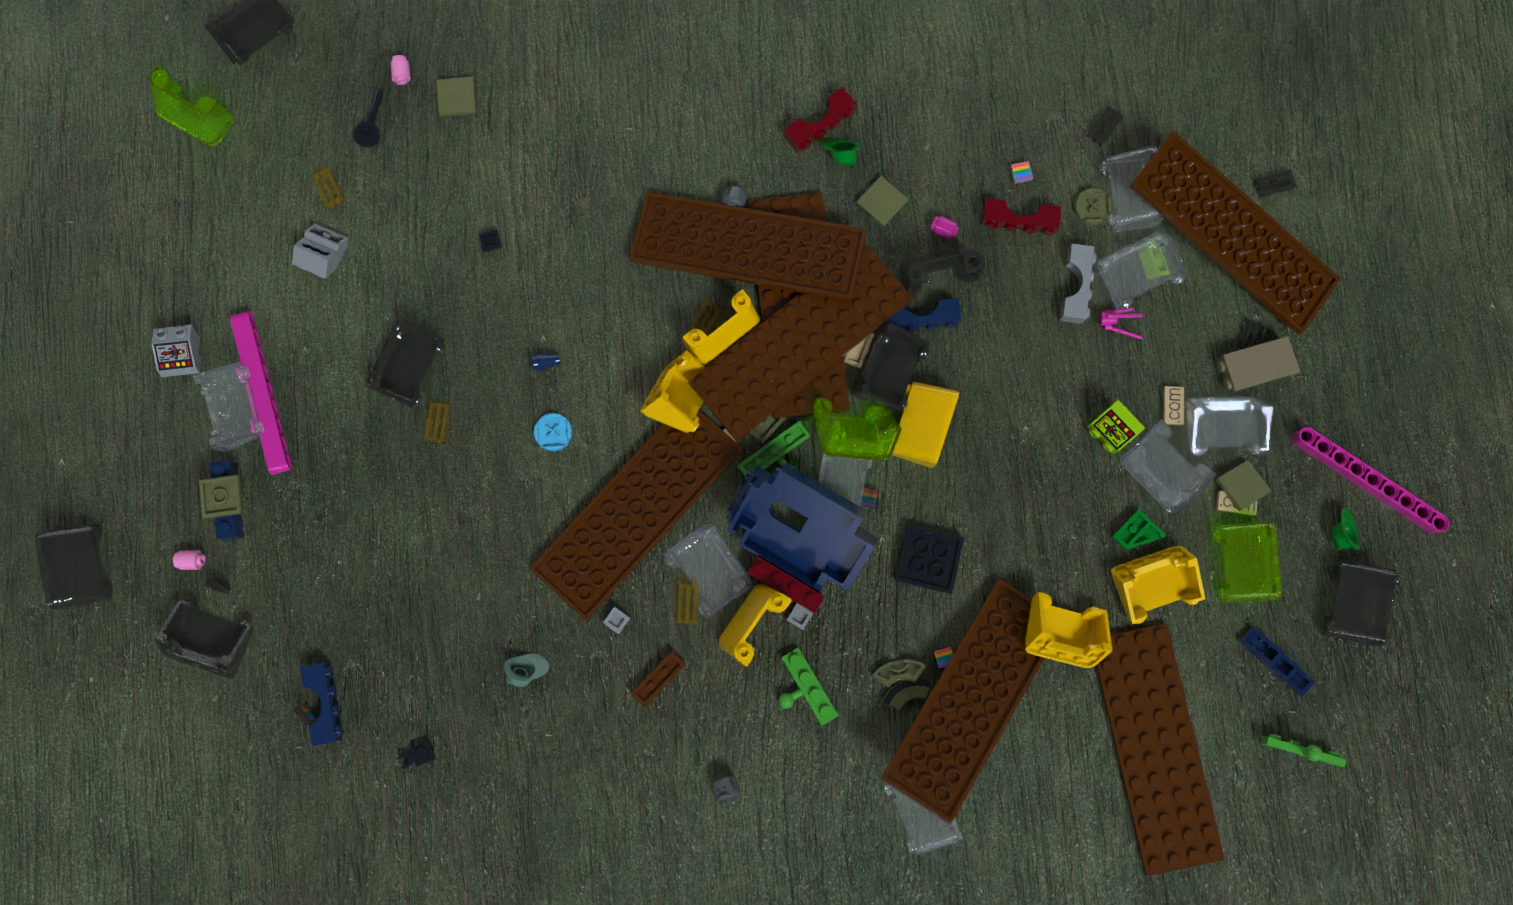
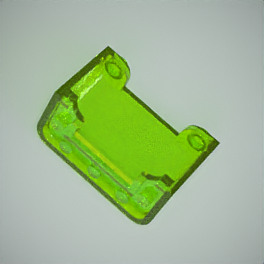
[149,66,235,147]
[813,397,902,461]
[1213,521,1282,603]

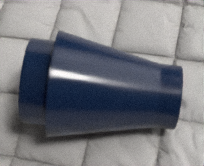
[531,353,560,372]

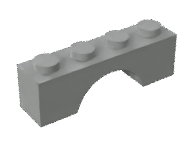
[1059,243,1097,324]

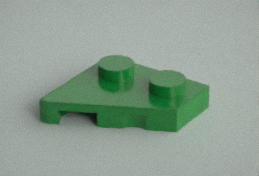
[1111,509,1166,550]

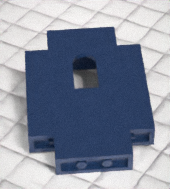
[727,463,879,593]

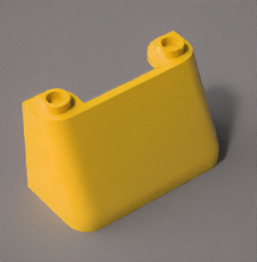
[683,289,762,368]
[640,350,706,433]
[887,382,960,469]
[1111,546,1206,624]
[719,584,792,666]
[1025,592,1113,668]

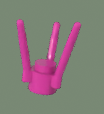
[1100,307,1143,339]

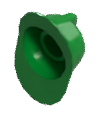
[819,138,862,166]
[1331,507,1361,550]

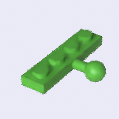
[737,421,810,476]
[778,648,839,726]
[1260,734,1346,768]

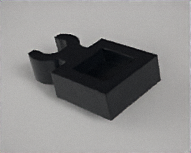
[398,740,436,769]

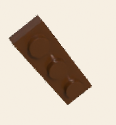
[631,651,686,708]

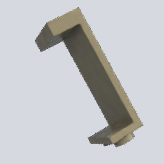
[1217,336,1301,395]

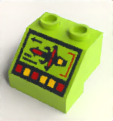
[1087,400,1145,455]

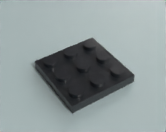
[894,524,964,594]

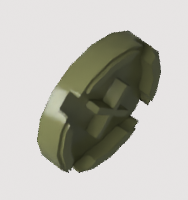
[1074,188,1113,225]

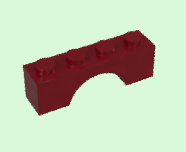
[784,87,856,153]
[982,198,1061,235]
[748,556,825,614]

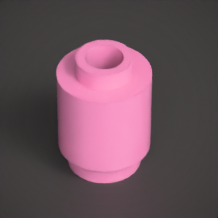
[390,55,411,85]
[173,550,206,570]

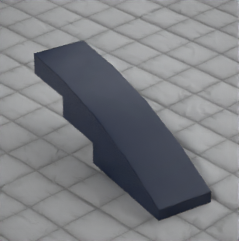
[1240,626,1316,698]

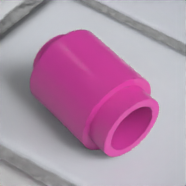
[930,215,959,240]

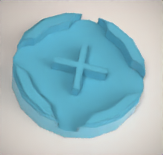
[534,413,573,452]

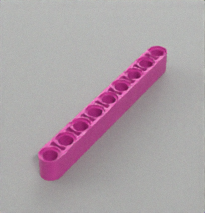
[230,311,292,475]
[1292,427,1449,533]

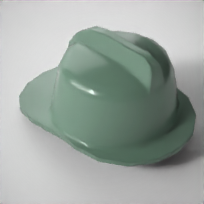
[503,653,549,687]

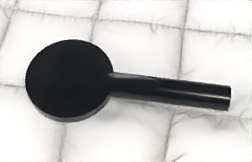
[353,90,383,148]

